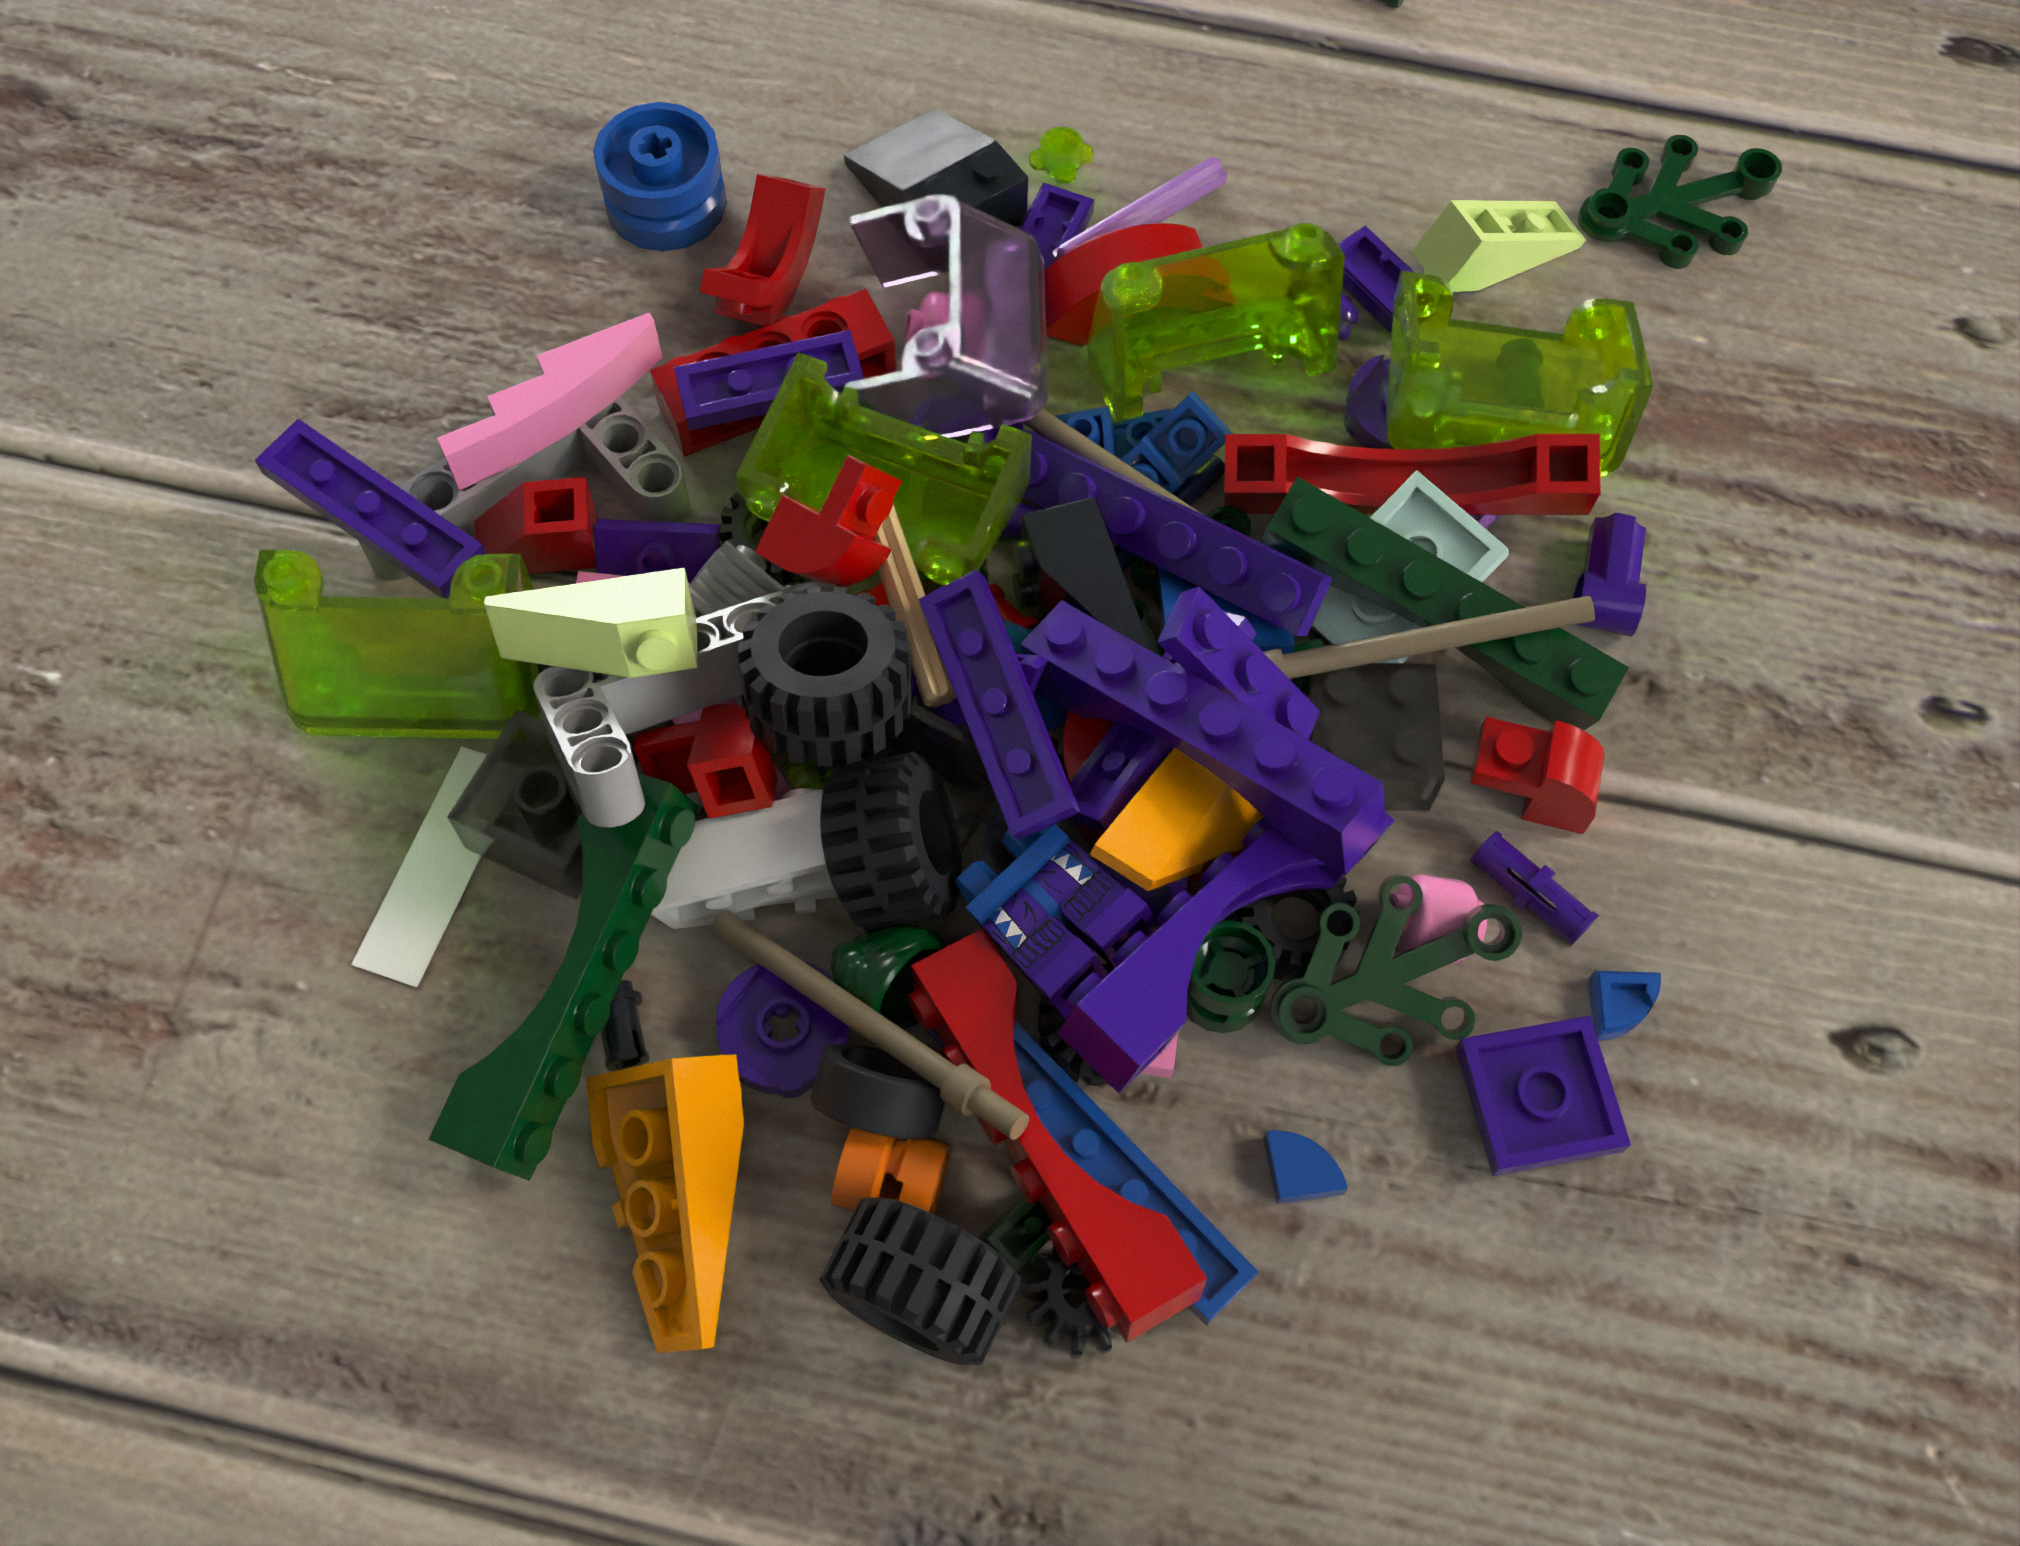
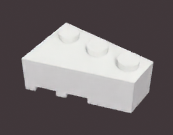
[651,788,838,929]

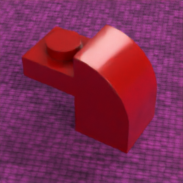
[755,455,902,587]
[633,704,778,819]
[1470,716,1605,834]

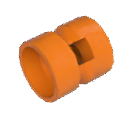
[831,1127,952,1214]

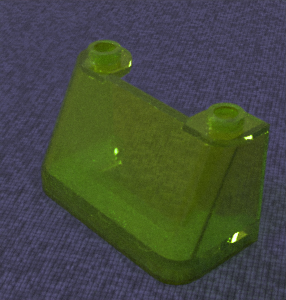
[1087,223,1345,422]
[1386,271,1654,477]
[736,352,1032,585]
[254,549,540,739]

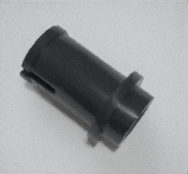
[600,980,649,1071]

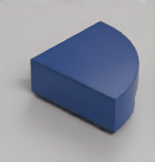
[1589,971,1661,1041]
[1264,1130,1348,1204]

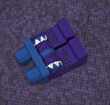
[955,824,1160,1020]

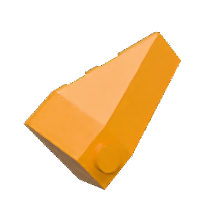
[1090,748,1264,891]
[586,1054,744,1353]

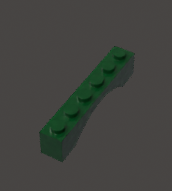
[1260,476,1629,730]
[428,773,700,1181]

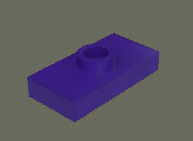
[1001,182,1095,286]
[1321,225,1441,338]
[593,519,721,583]

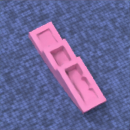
[437,312,663,491]

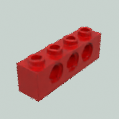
[650,289,897,457]

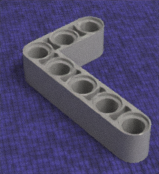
[359,397,690,580]
[533,581,838,828]

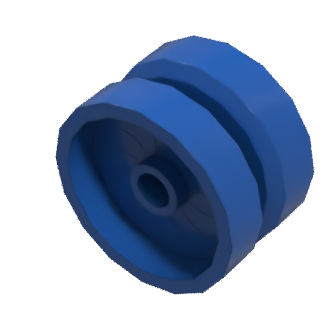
[593,102,727,252]

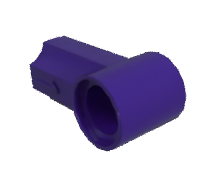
[1572,512,1646,637]

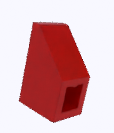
[474,477,598,579]

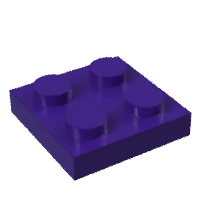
[1455,1016,1631,1176]

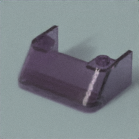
[844,195,1048,453]

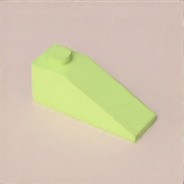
[1412,200,1586,292]
[484,568,698,678]

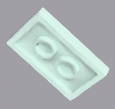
[1311,470,1509,689]

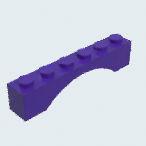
[1020,600,1386,876]
[1058,812,1395,1094]

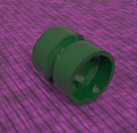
[1186,920,1276,1033]

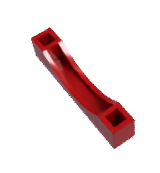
[1224,434,1601,515]
[907,928,1207,1343]

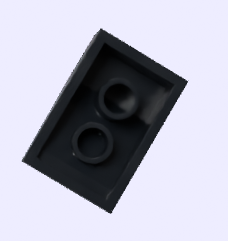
[844,108,1028,272]
[1012,497,1152,651]

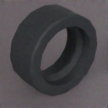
[810,1044,945,1139]

